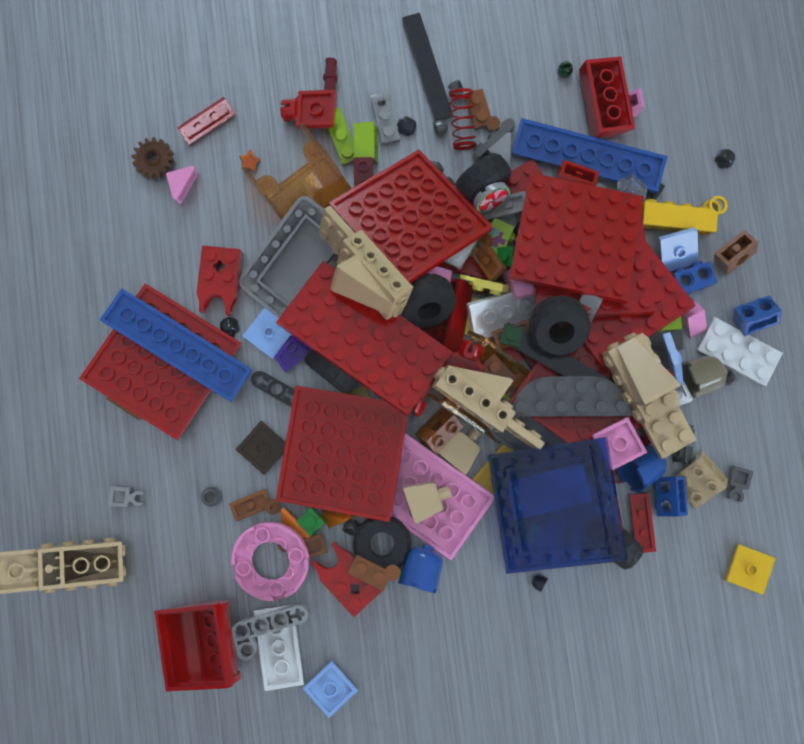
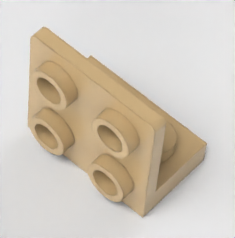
[675,450,729,508]

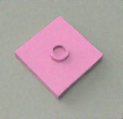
[591,417,647,471]

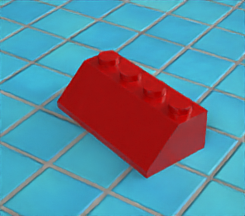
[579,56,635,139]
[420,278,473,352]

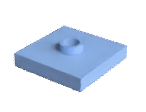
[658,227,699,271]
[243,307,292,359]
[663,332,684,385]
[302,660,358,718]

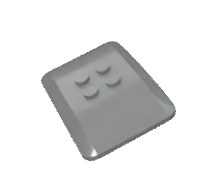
[239,196,338,318]

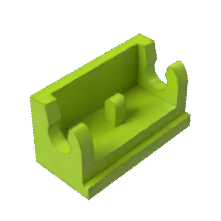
[353,121,378,164]

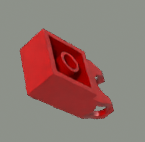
[196,245,244,316]
[311,541,383,617]

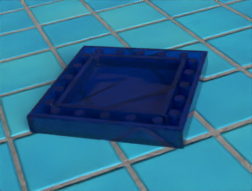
[488,437,628,574]

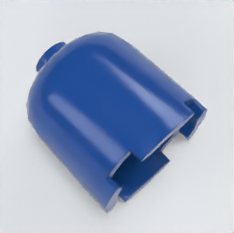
[616,444,667,493]
[398,544,443,594]

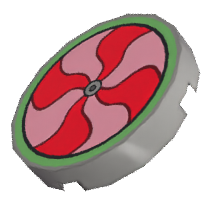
[473,182,511,213]

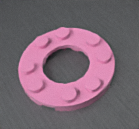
[231,522,310,601]

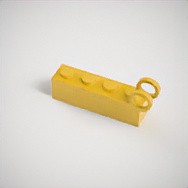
[642,196,728,236]

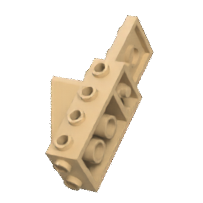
[318,206,413,320]
[601,332,697,459]
[431,365,545,449]
[0,537,126,594]

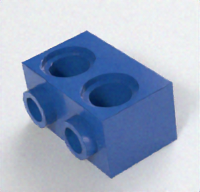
[673,260,718,295]
[733,295,782,336]
[654,476,688,517]

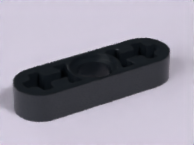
[251,371,295,407]

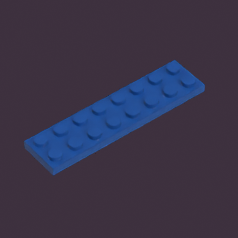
[511,118,668,194]
[100,288,253,402]

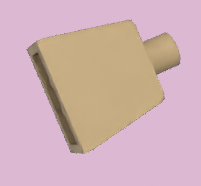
[438,427,482,475]
[403,481,452,524]

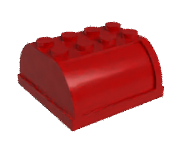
[154,600,241,692]

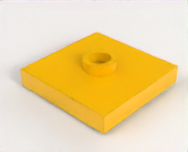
[725,544,776,595]

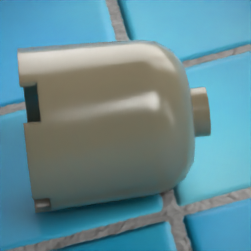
[681,356,728,399]

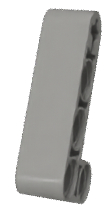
[232,603,310,661]

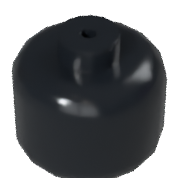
[397,116,417,136]
[715,149,736,169]
[220,317,240,337]

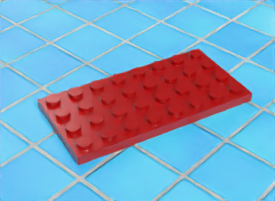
[276,261,452,416]

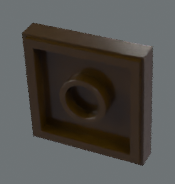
[235,421,286,475]

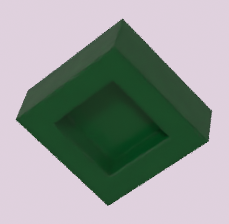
[499,324,524,348]

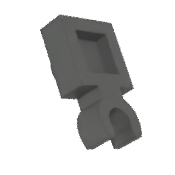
[727,466,754,502]

